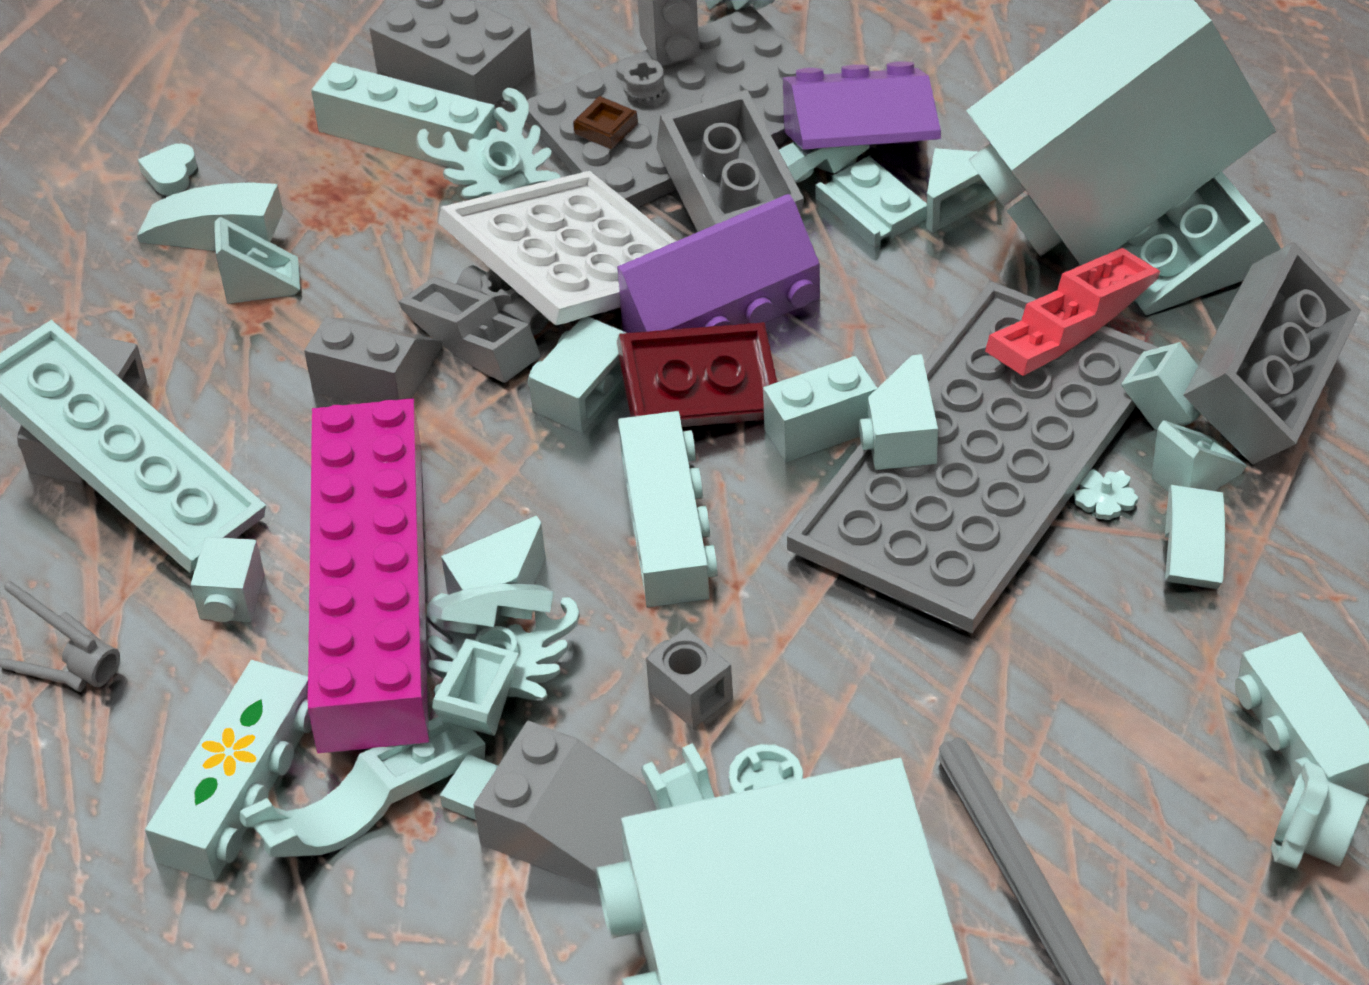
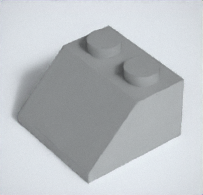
[304,317,443,404]

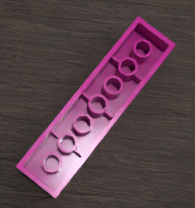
[308,398,429,754]

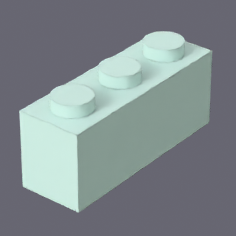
[1235,632,1369,795]

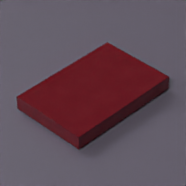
[616,322,777,427]

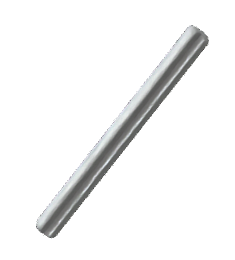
[939,737,1106,985]

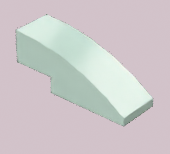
[137,182,283,251]

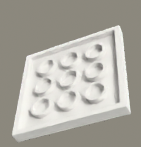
[438,171,676,325]

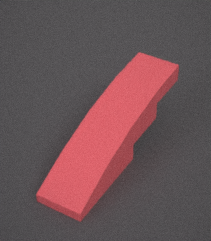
[985,248,1160,376]

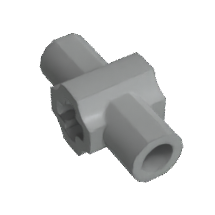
[457,265,548,335]

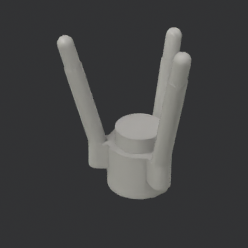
[0,581,120,692]

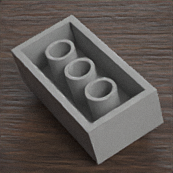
[1183,242,1361,465]

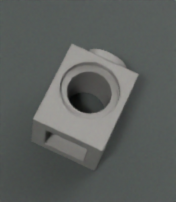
[646,628,733,729]

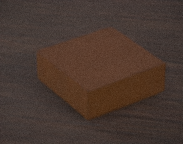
[573,96,638,150]

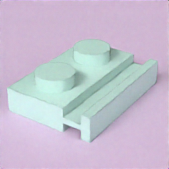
[816,156,927,248]

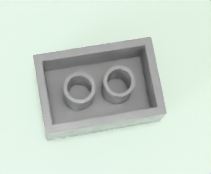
[370,0,535,105]
[656,89,804,232]

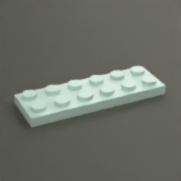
[0,319,266,573]

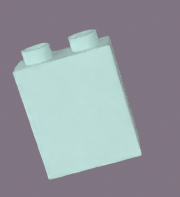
[966,0,1276,265]
[595,757,968,985]

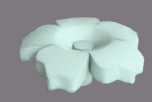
[1073,469,1139,520]

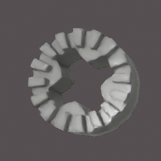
[623,58,665,102]

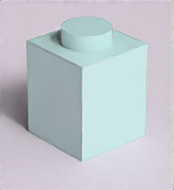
[1121,342,1201,430]
[190,537,265,622]

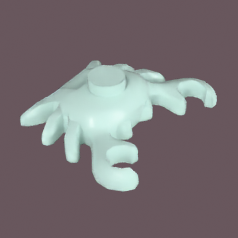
[416,88,560,199]
[427,593,580,701]

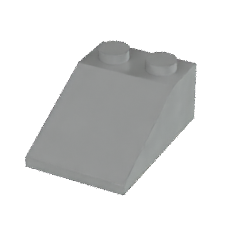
[473,720,657,890]

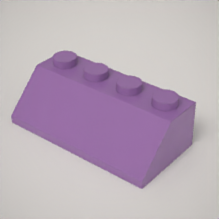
[617,194,820,333]

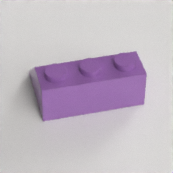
[783,62,941,149]

